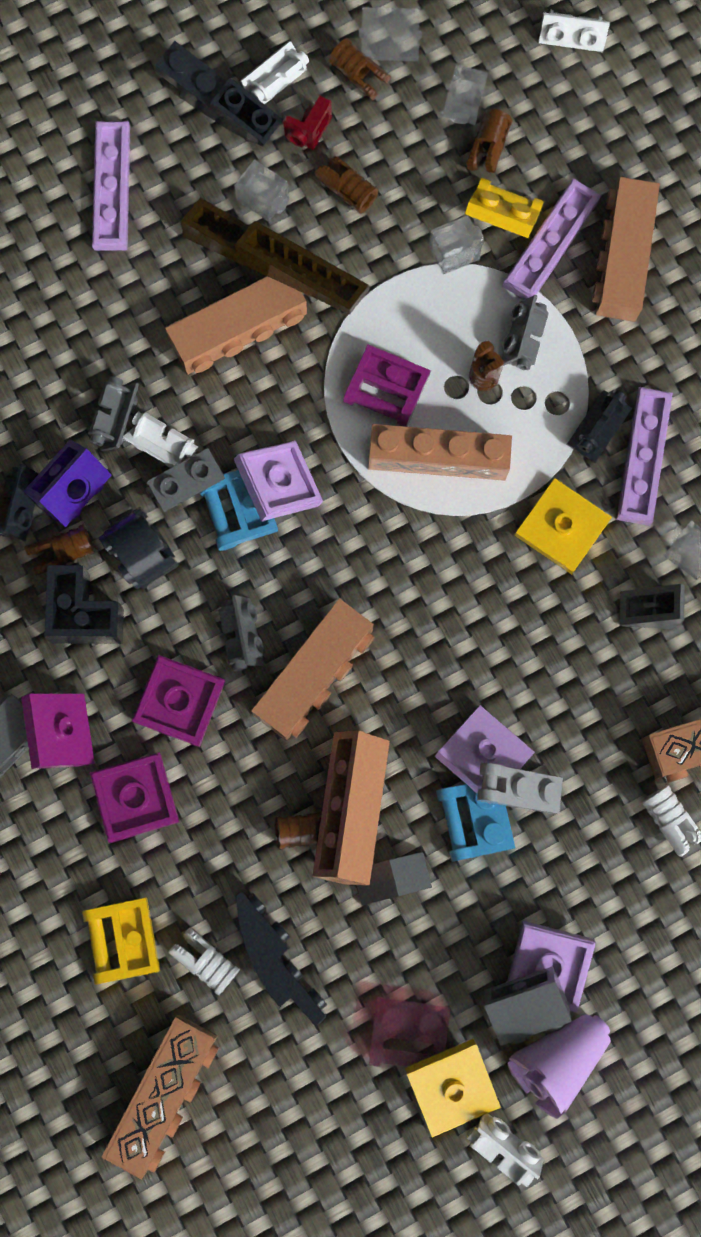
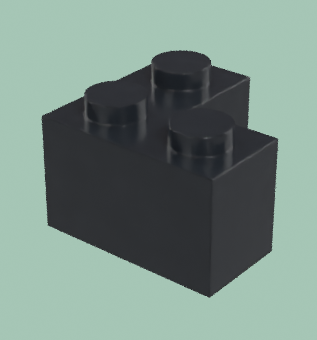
[44,565,124,644]

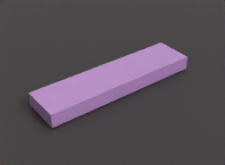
[92,121,130,250]
[502,179,601,300]
[616,387,673,526]

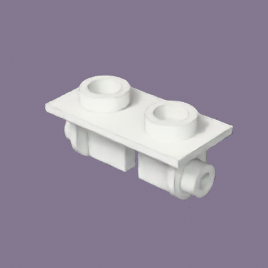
[539,10,610,52]
[240,41,309,104]
[123,412,198,468]
[466,1113,544,1187]

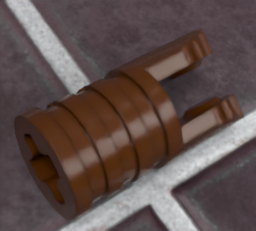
[329,38,391,101]
[466,109,512,173]
[314,156,379,214]
[469,341,504,391]
[24,524,95,576]
[274,812,322,850]

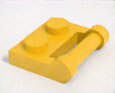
[465,178,544,238]
[82,898,160,985]

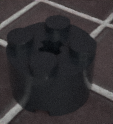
[99,506,180,589]

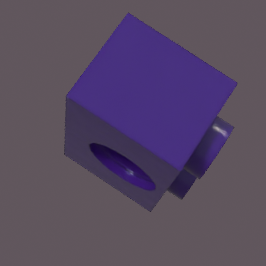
[24,440,112,527]

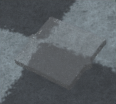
[359,7,422,61]

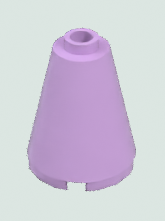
[508,1014,611,1119]

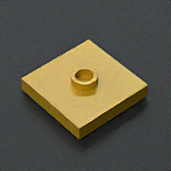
[514,478,612,575]
[404,1039,501,1137]

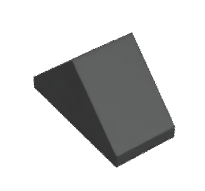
[620,584,685,629]
[357,852,432,906]

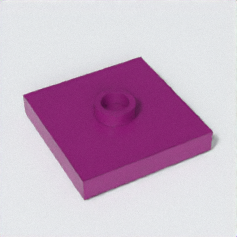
[132,655,226,747]
[21,694,95,769]
[90,752,180,843]

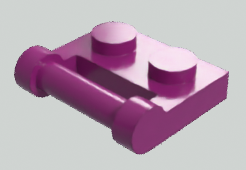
[343,344,431,427]

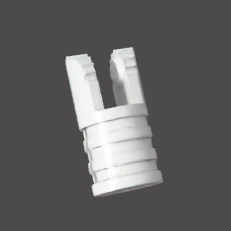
[641,785,701,856]
[168,928,240,996]

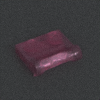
[368,997,451,1067]

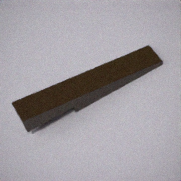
[181,198,369,315]

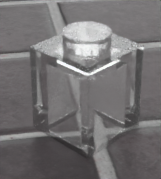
[444,65,488,125]
[235,160,289,222]
[429,215,484,275]
[663,521,701,580]

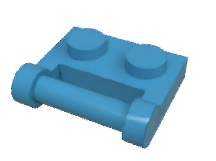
[200,470,278,551]
[436,784,515,862]

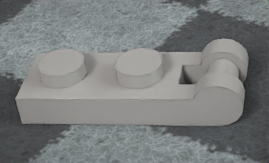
[477,763,563,814]

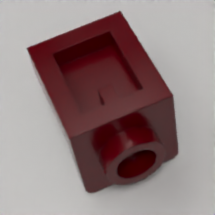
[283,95,332,150]

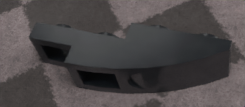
[154,41,284,147]
[236,891,328,1027]

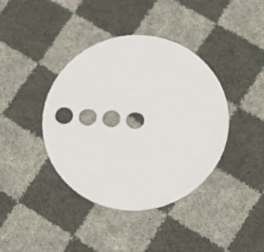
[324,263,589,516]

